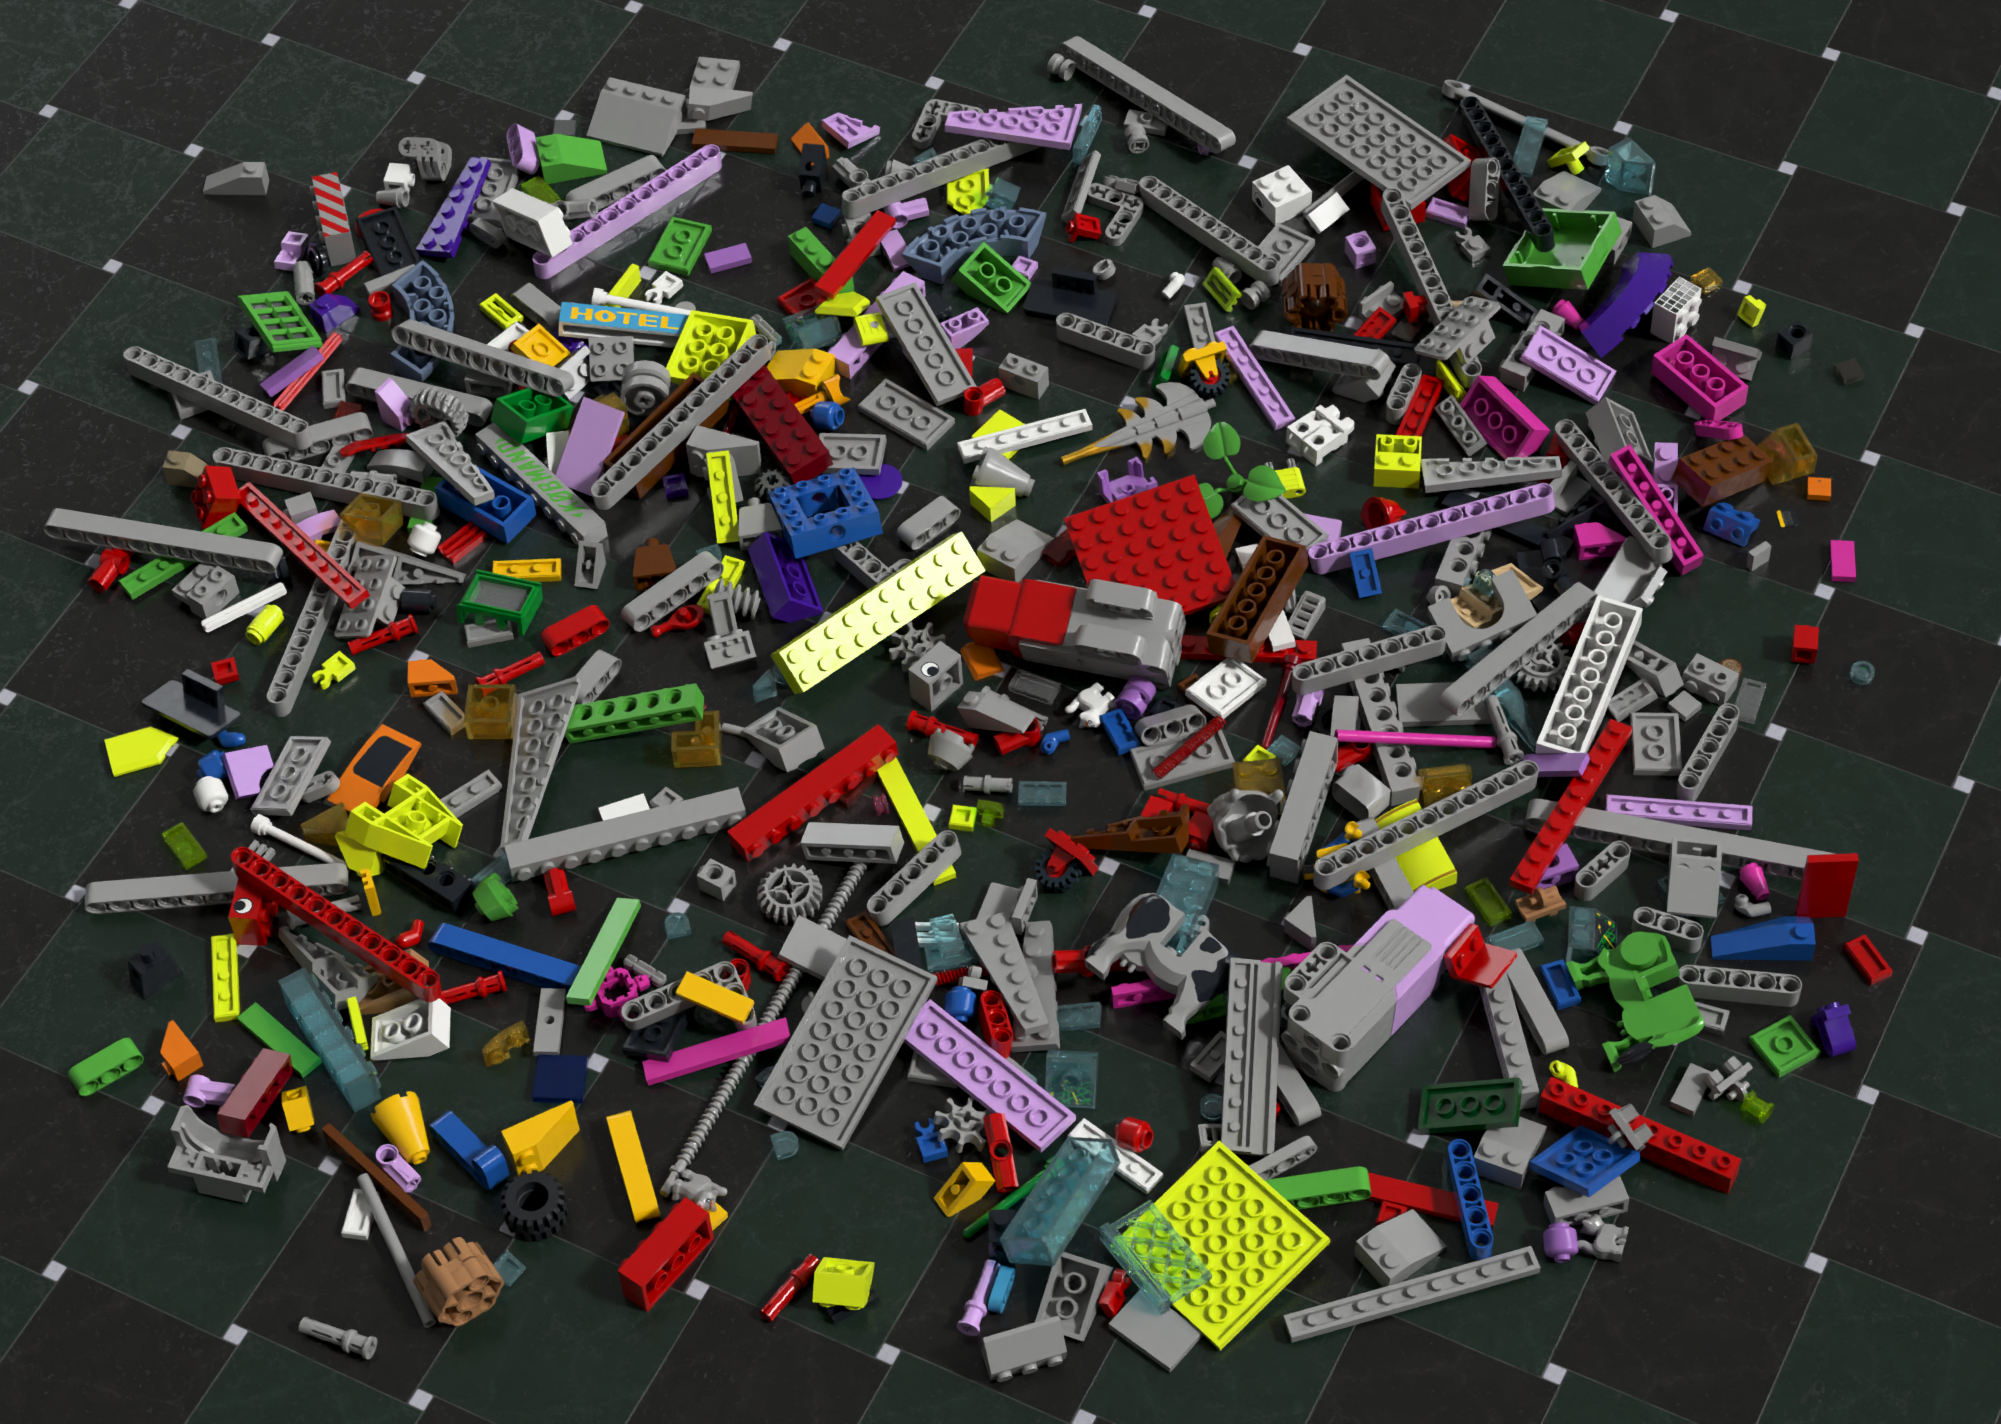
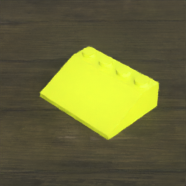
[666,310,756,403]

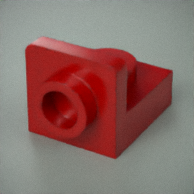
[1066,213,1101,243]

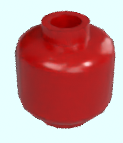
[1114,1117,1154,1153]

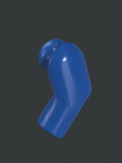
[216,730,246,748]

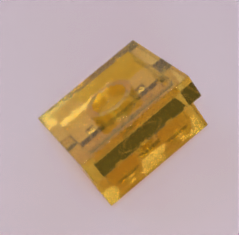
[1418,764,1472,808]

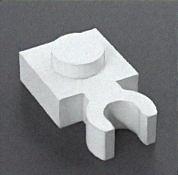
[645,271,683,304]

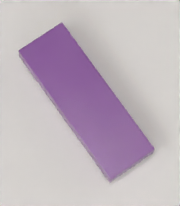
[260,346,324,397]
[1523,753,1590,777]

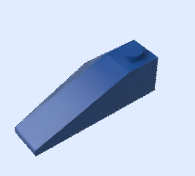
[1710,916,1816,961]

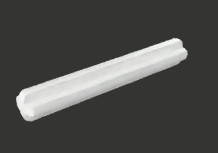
[201,582,287,633]

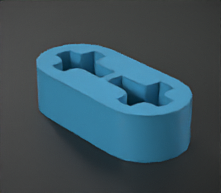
[988,1265,1015,1314]

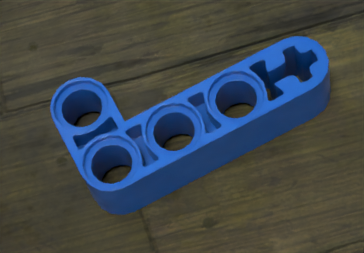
[428,1110,509,1191]

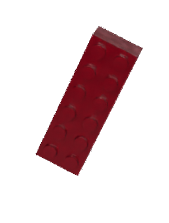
[730,364,833,485]

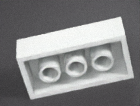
[492,188,572,257]

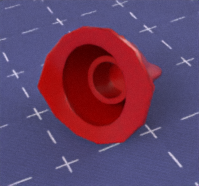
[1360,496,1407,530]

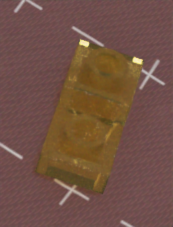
[482,1020,530,1067]

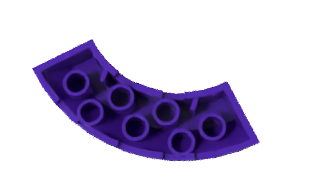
[1579,252,1673,358]

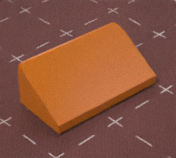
[791,122,829,165]

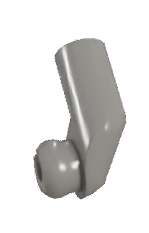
[1734,894,1771,917]

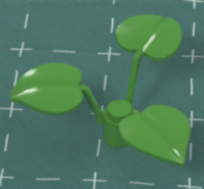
[1199,422,1286,519]

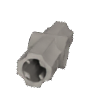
[832,157,871,189]
[548,198,598,222]

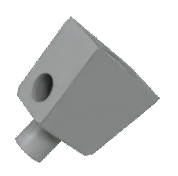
[738,498,783,551]

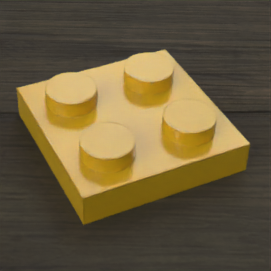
[510,324,571,367]

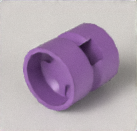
[1114,675,1156,720]

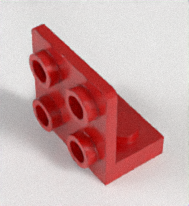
[1443,923,1517,989]

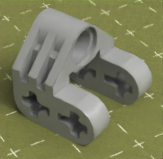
[398,137,452,181]

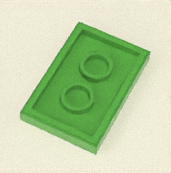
[648,217,712,276]

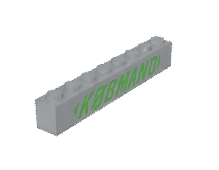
[475,423,608,545]

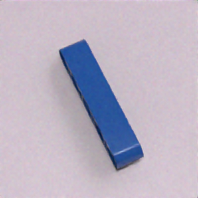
[1447,1139,1493,1261]

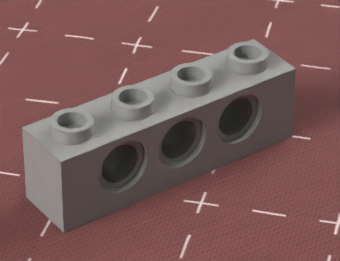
[1498,309,1565,392]
[1435,529,1492,598]

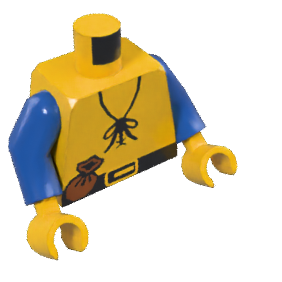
[1303,821,1370,898]

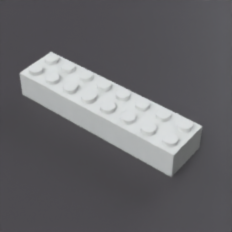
[1536,595,1643,754]

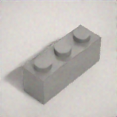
[1543,1175,1629,1226]

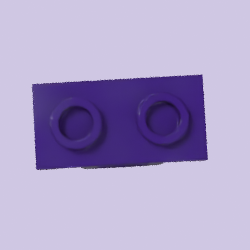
[1810,1002,1856,1057]

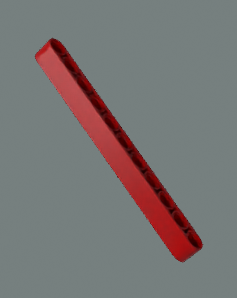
[231,847,442,1002]

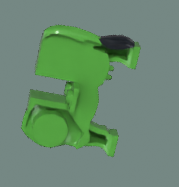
[1566,932,1705,1073]

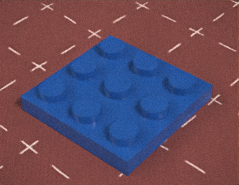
[1529,1125,1640,1197]

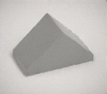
[575,540,606,589]
[1284,896,1316,951]

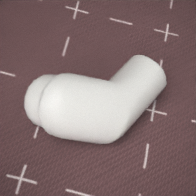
[1161,272,1185,299]

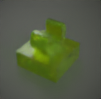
[976,799,1005,828]

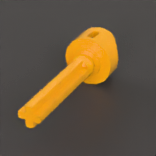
[794,374,851,414]

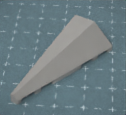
[347,540,466,585]
[278,926,379,1011]

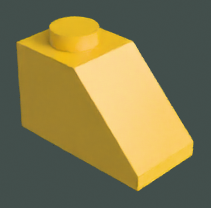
[282,1086,314,1133]
[934,1162,995,1217]

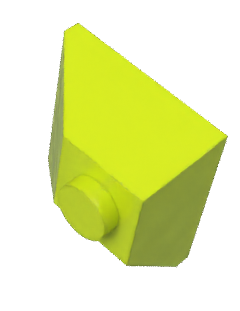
[335,831,384,877]

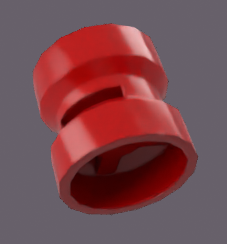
[368,291,393,322]

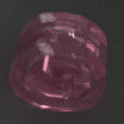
[872,793,890,817]

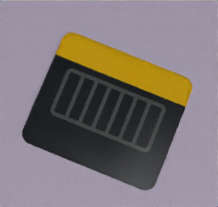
[1776,509,1799,527]

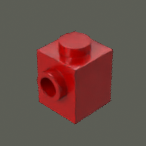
[1791,625,1819,664]

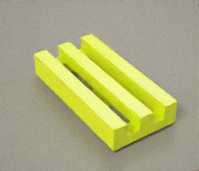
[479,293,524,330]
[347,996,369,1052]

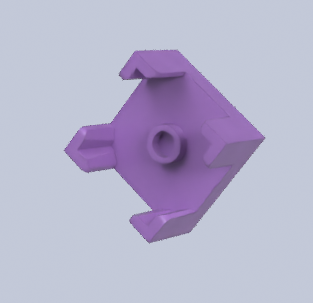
[1097,457,1158,504]

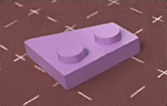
[822,113,880,149]

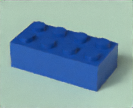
[435,464,536,544]

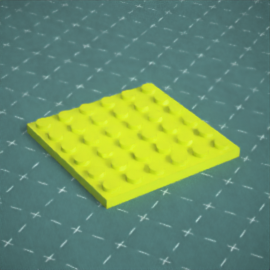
[1110,1141,1330,1351]

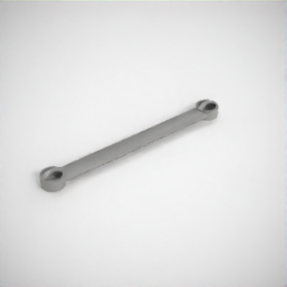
[1441,80,1611,166]

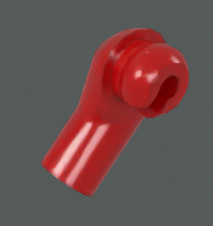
[394,919,424,949]

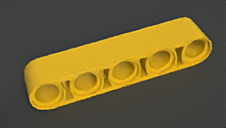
[606,1110,660,1223]

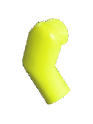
[1549,1060,1578,1088]

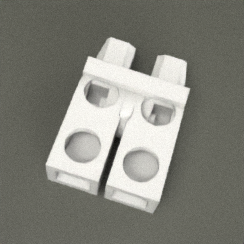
[1286,405,1354,466]

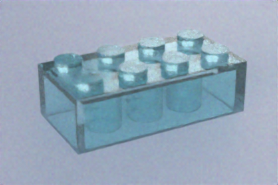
[1156,853,1219,953]

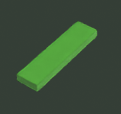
[237,1002,322,1078]

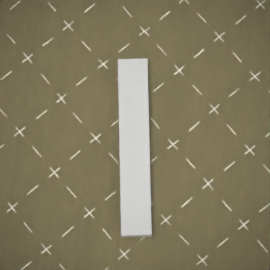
[957,409,1092,464]
[1235,544,1296,652]

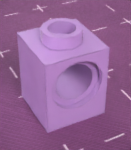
[1345,231,1376,269]

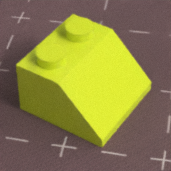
[812,1257,875,1310]

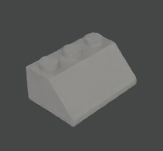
[1586,397,1653,466]
[981,1315,1067,1382]

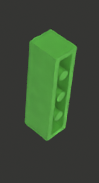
[788,227,854,294]

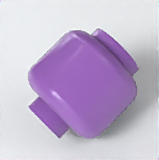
[1543,1223,1578,1263]

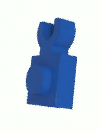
[915,1118,948,1163]

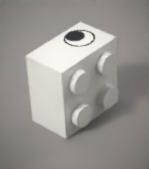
[1252,165,1312,226]

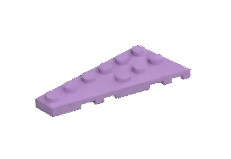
[945,104,1082,150]

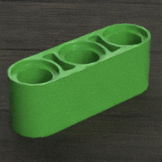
[68,1038,144,1096]

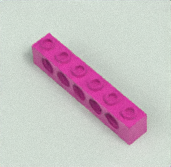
[1608,444,1704,576]

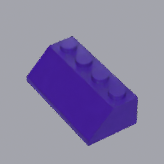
[748,532,823,623]

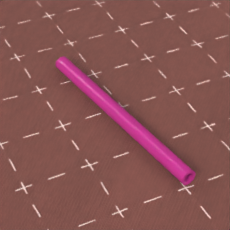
[1334,729,1497,749]

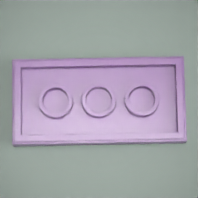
[1519,325,1616,405]
[556,397,625,496]

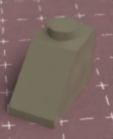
[162,450,210,488]

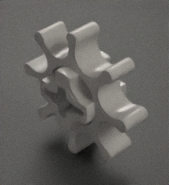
[889,621,946,672]
[933,1097,992,1153]

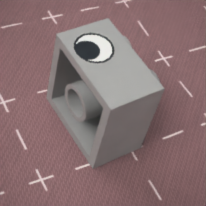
[908,641,963,712]

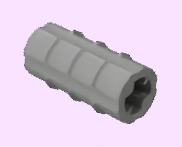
[293,261,315,305]

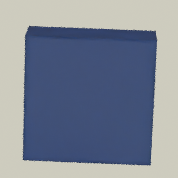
[812,203,841,229]

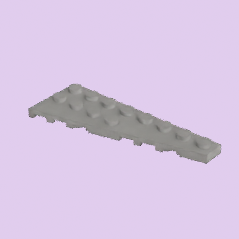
[500,676,582,852]

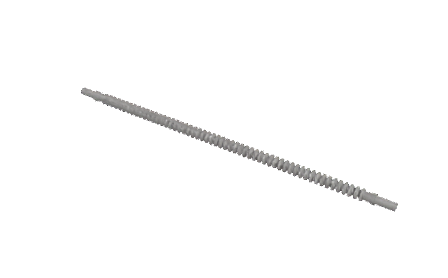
[659,862,870,1197]

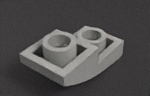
[1330,696,1359,737]

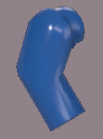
[1040,729,1070,754]

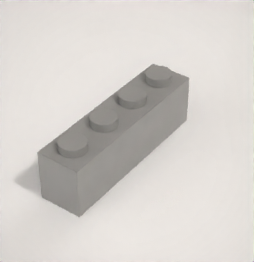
[800,822,904,864]

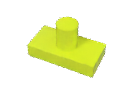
[1547,141,1590,175]

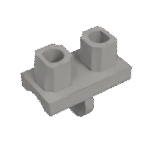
[1704,1056,1753,1101]
[1607,1104,1654,1152]

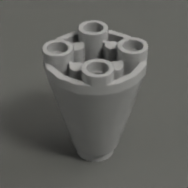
[969,446,1035,497]

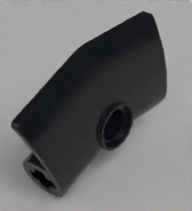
[1516,539,1575,612]

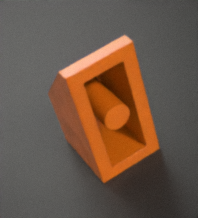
[408,659,458,697]
[160,1020,204,1082]

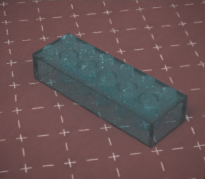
[278,967,382,1112]
[1000,1137,1121,1266]

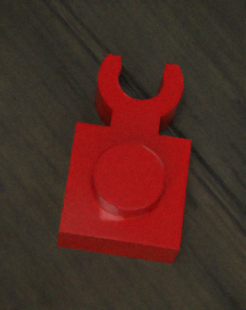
[1099,1269,1131,1318]

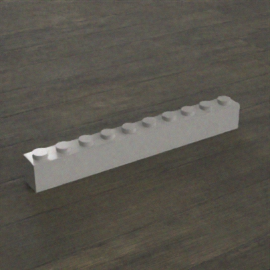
[504,787,746,882]

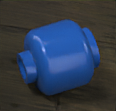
[810,401,845,431]
[196,750,228,781]
[944,986,977,1025]

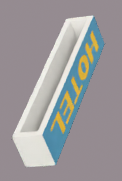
[559,302,689,348]

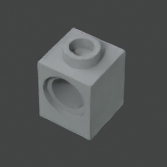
[697,858,737,901]

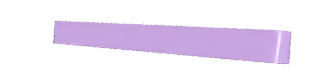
[532,144,722,279]
[1308,483,1555,574]

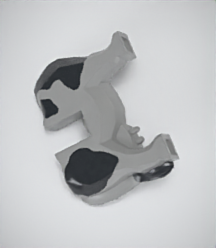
[1085,893,1238,1040]

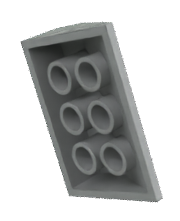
[587,77,688,157]

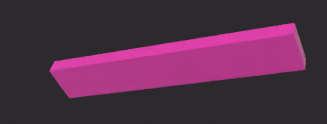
[642,1017,791,1086]

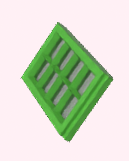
[237,291,323,352]

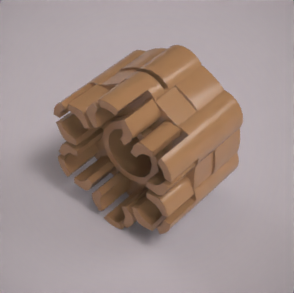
[413,1237,504,1326]

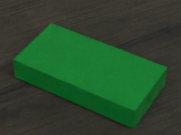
[1152,345,1179,391]

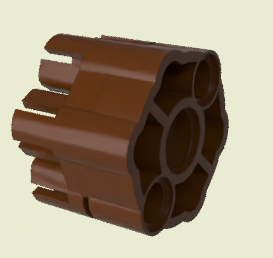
[1281,263,1348,332]

